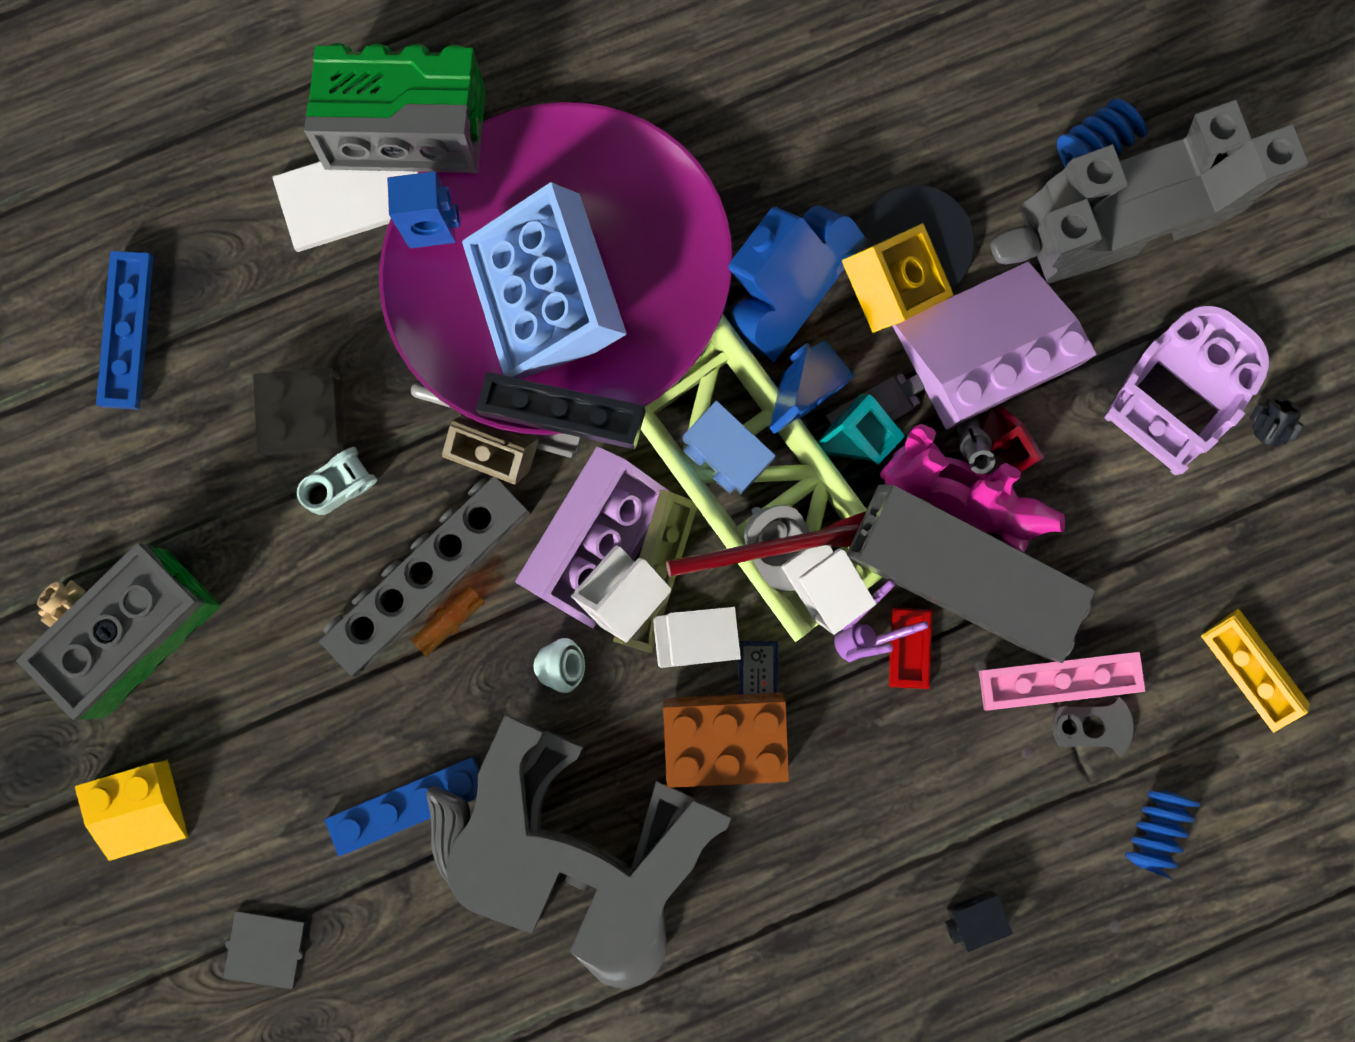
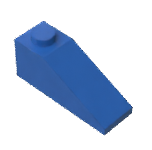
[770,340,855,434]

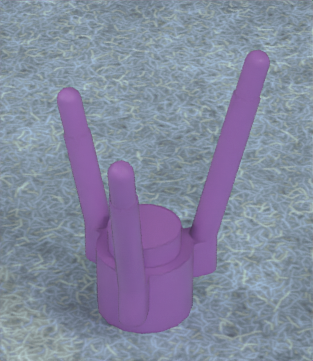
[834,580,929,662]

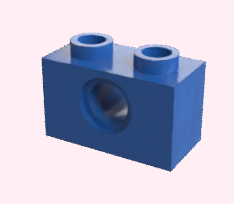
[387,171,461,248]

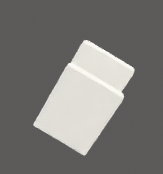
[571,546,671,643]
[782,546,876,635]
[653,607,741,668]

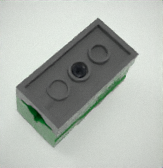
[304,43,486,173]
[16,543,221,720]

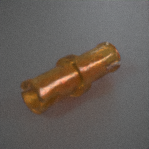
[410,585,485,657]

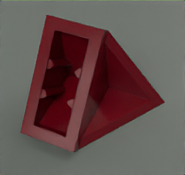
[963,405,1044,476]

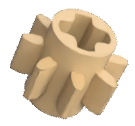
[37,580,86,627]

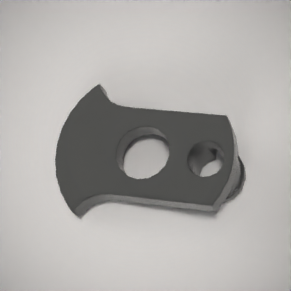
[1052,696,1134,757]

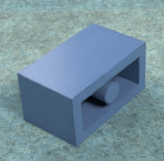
[683,401,775,495]

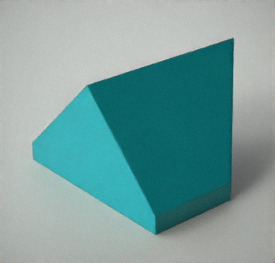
[817,394,905,465]

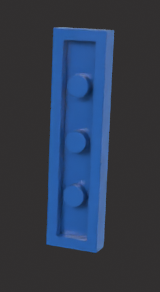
[96,251,154,410]
[324,757,480,857]

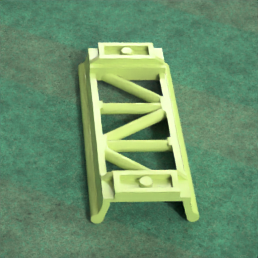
[641,314,883,642]

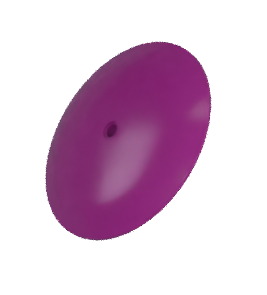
[379,102,732,435]

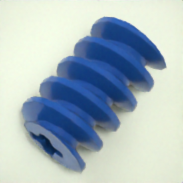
[1057,98,1148,167]
[1125,789,1201,880]

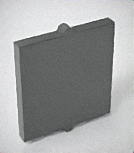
[223,910,306,989]

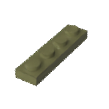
[613,490,697,654]

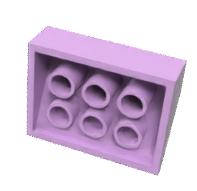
[893,262,1096,430]

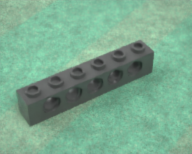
[318,476,530,677]

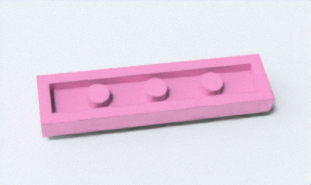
[979,652,1145,711]

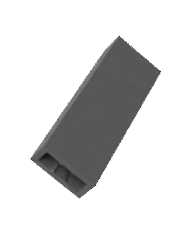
[847,485,1095,664]

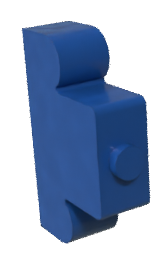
[728,205,867,363]

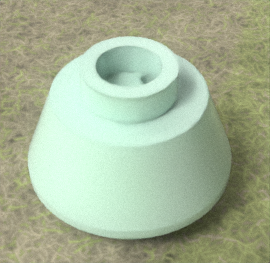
[534,638,585,693]

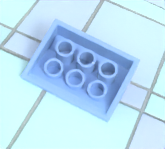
[462,182,627,379]

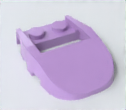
[1104,306,1269,475]

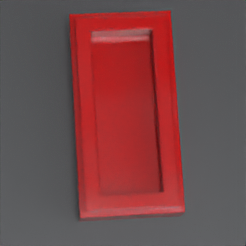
[888,608,932,689]

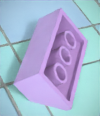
[515,446,669,629]

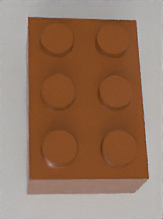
[663,692,789,788]

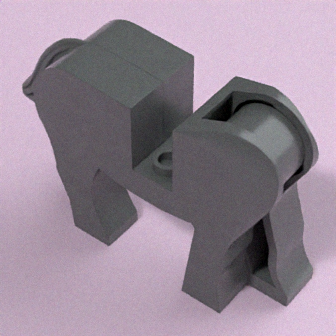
[990,100,1309,283]
[426,715,731,988]

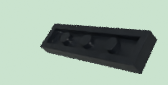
[476,372,646,449]

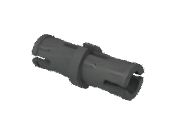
[957,418,995,474]

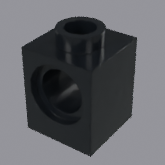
[945,890,1013,952]

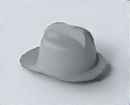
[744,505,810,591]

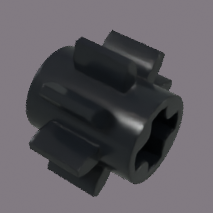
[1250,397,1304,446]

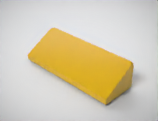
[1201,609,1310,733]

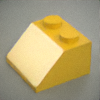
[841,223,954,332]
[75,761,188,861]

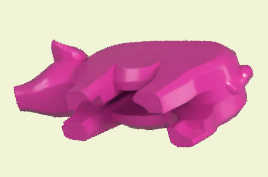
[880,424,1065,553]

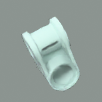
[297,447,377,515]

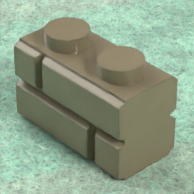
[442,414,539,484]

